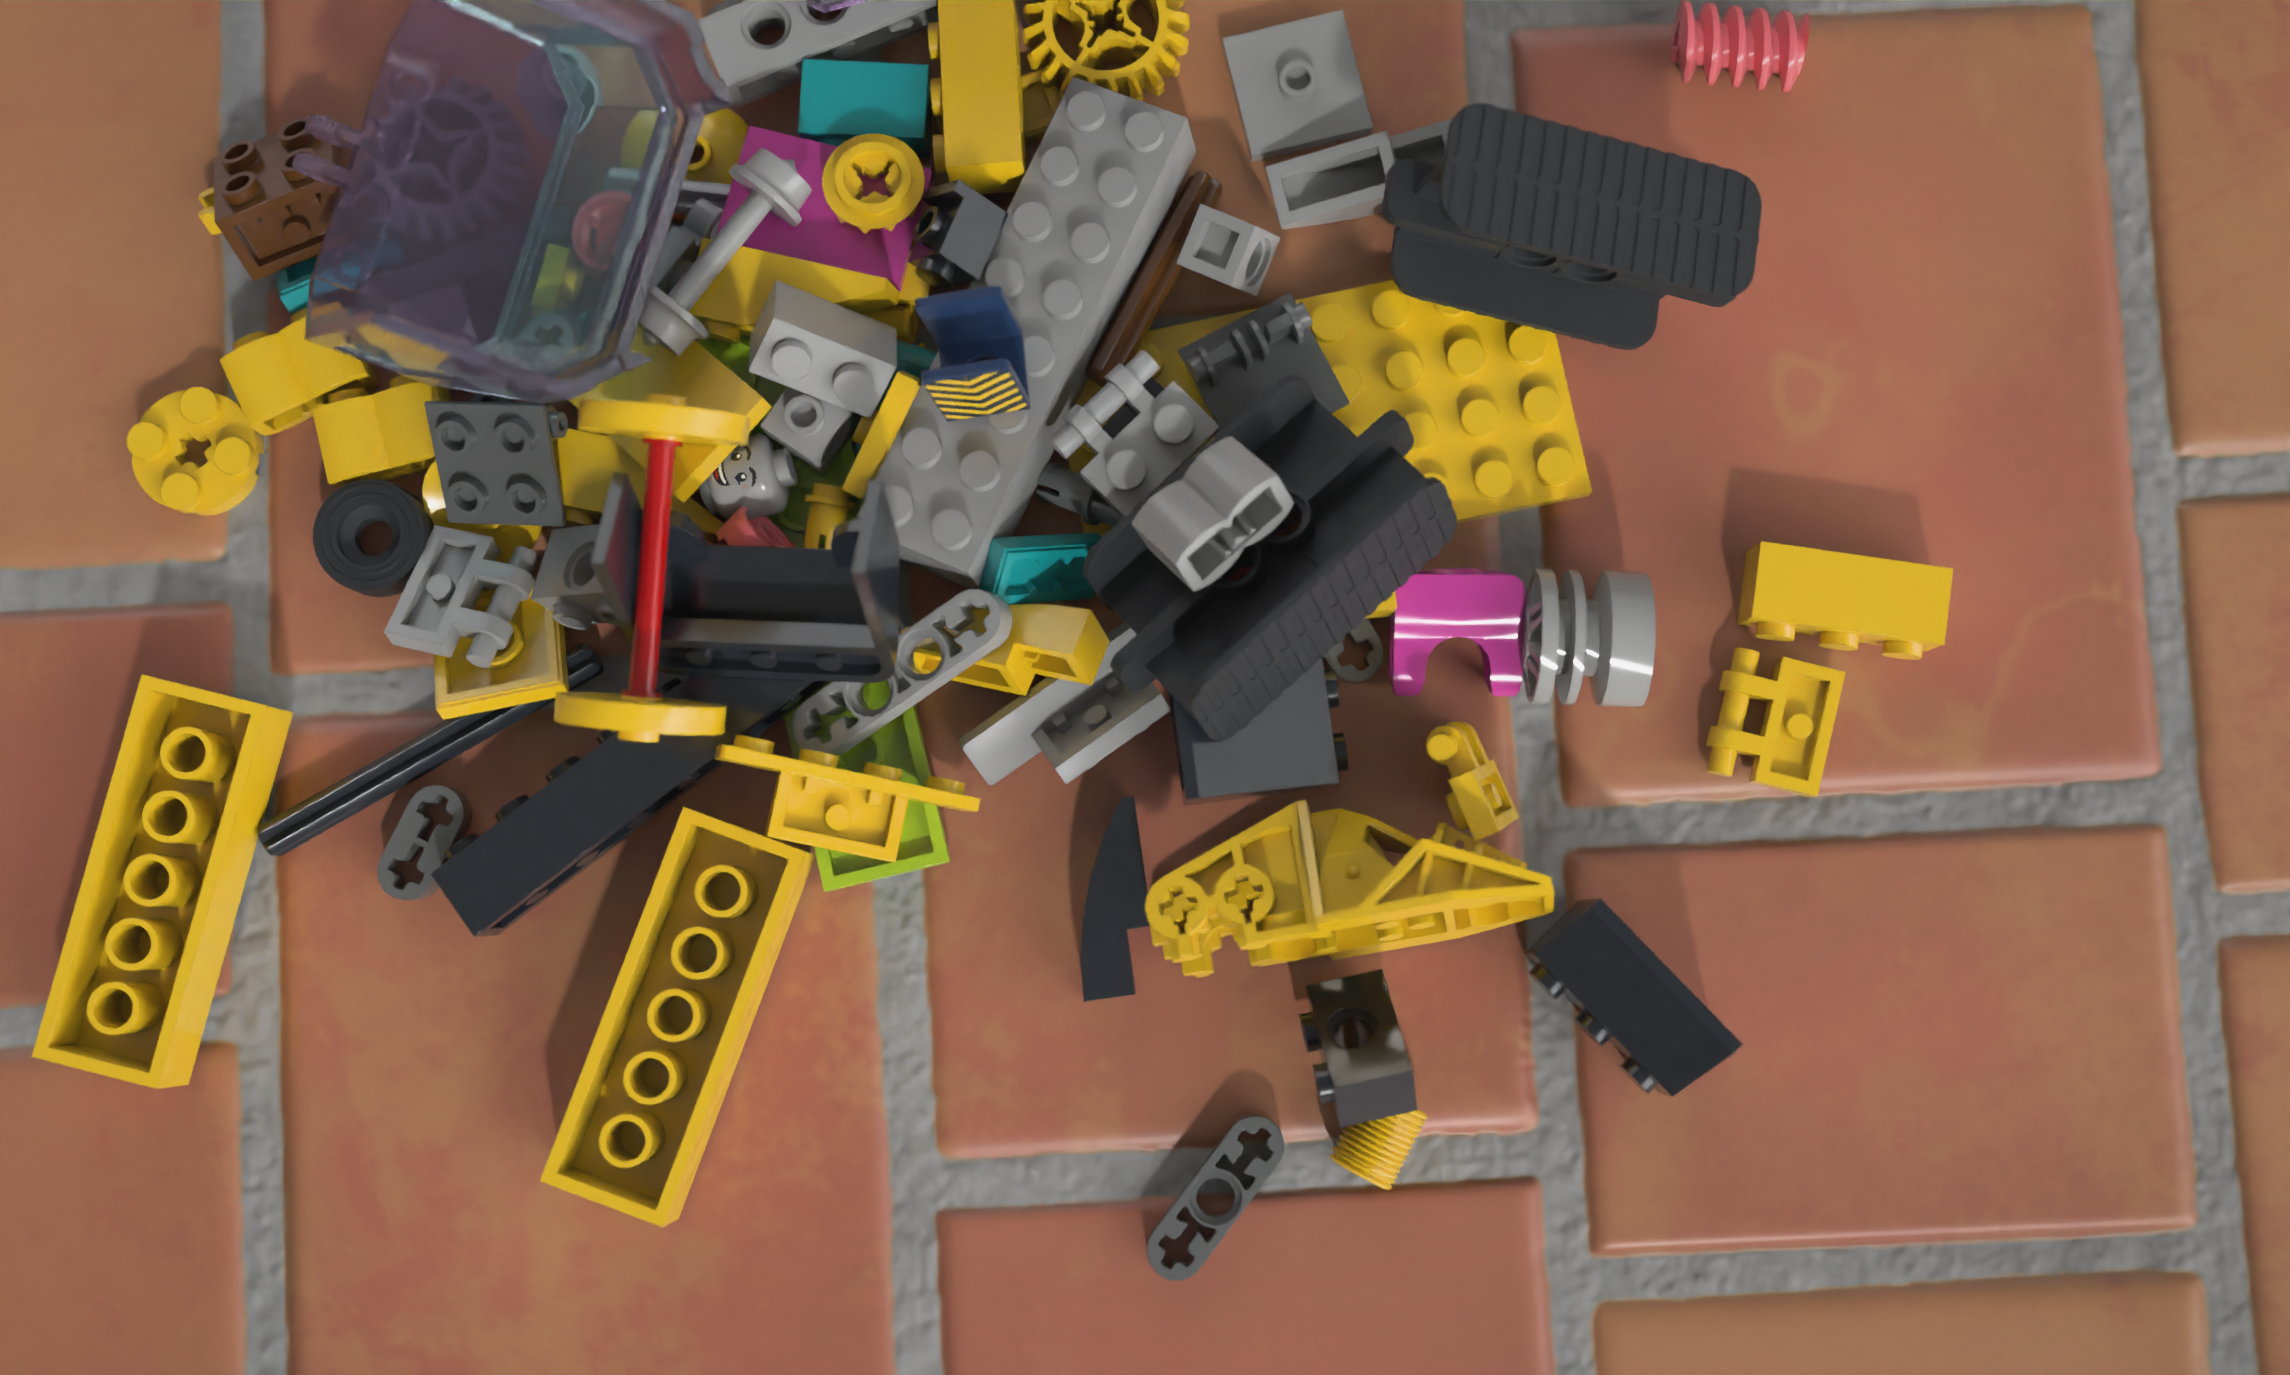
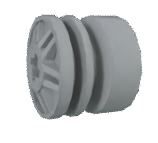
[1521,568,1656,707]

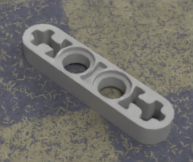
[793,589,1012,756]

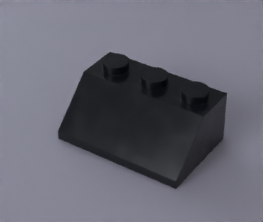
[1524,898,1743,1097]

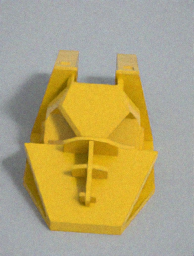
[1145,800,1554,978]

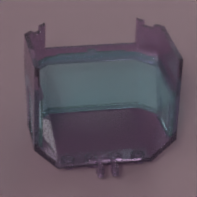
[292,0,734,403]

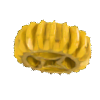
[1022,0,1190,102]

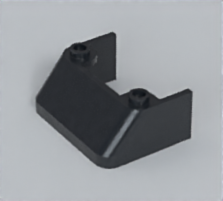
[591,472,899,683]

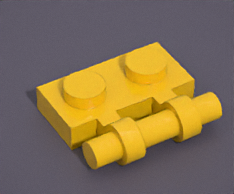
[1706,648,1846,797]
[1426,720,1519,841]

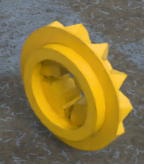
[822,133,925,234]

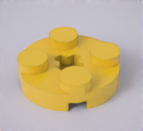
[127,387,264,515]

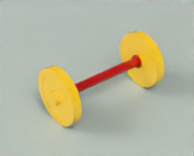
[554,393,750,742]

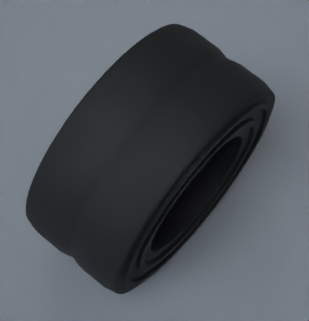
[313,479,434,597]

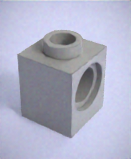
[1176,204,1281,296]
[760,386,859,476]

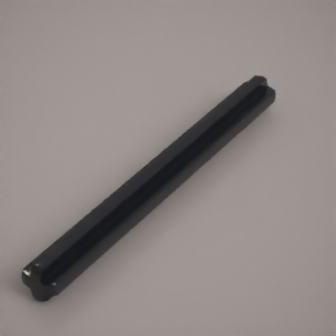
[257,643,604,856]

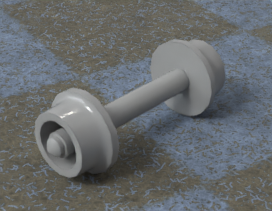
[626,147,812,356]

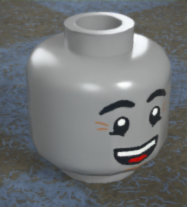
[699,432,798,521]

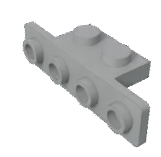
[959,622,1171,785]

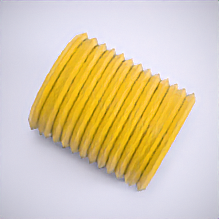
[1328,1109,1428,1190]

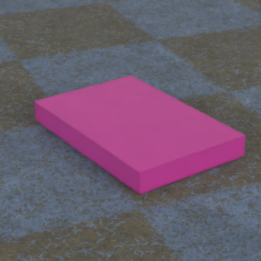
[715,125,934,292]

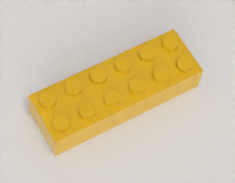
[31,674,293,1089]
[540,807,816,1227]

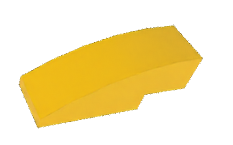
[899,604,1110,696]

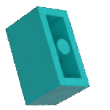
[798,59,933,158]

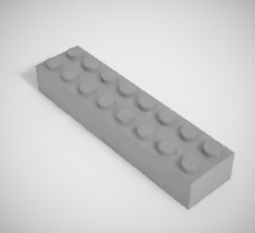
[856,77,1197,589]

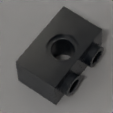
[1299,969,1417,1128]

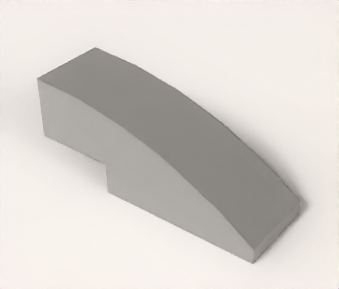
[1266,119,1451,229]

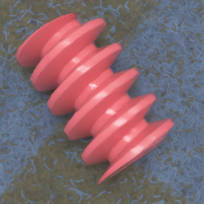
[1670,0,1809,93]

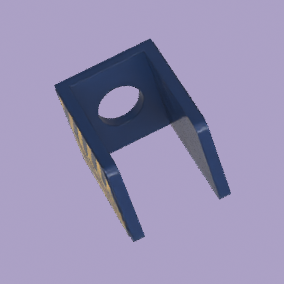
[915,286,1031,422]

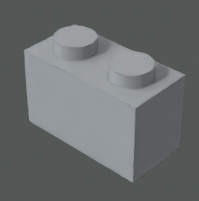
[748,280,897,418]

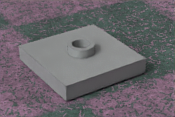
[1222,10,1373,162]

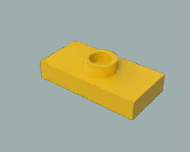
[842,370,922,499]

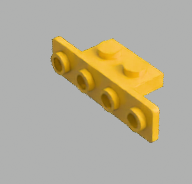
[714,735,980,862]

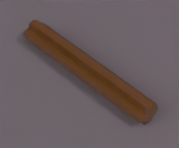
[1086,171,1222,388]

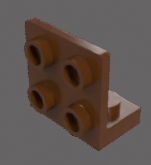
[214,114,370,281]

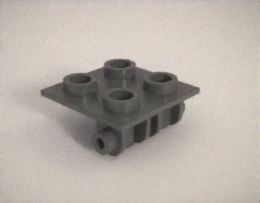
[1178,292,1350,431]
[424,401,568,527]

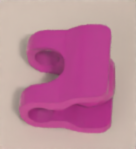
[1388,567,1526,696]

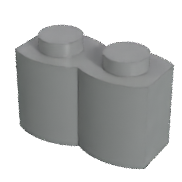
[1132,436,1294,591]

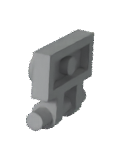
[1048,350,1220,518]
[384,525,539,668]

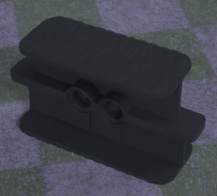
[1382,103,1762,350]
[1083,375,1457,741]

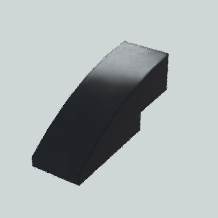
[1081,797,1150,1002]

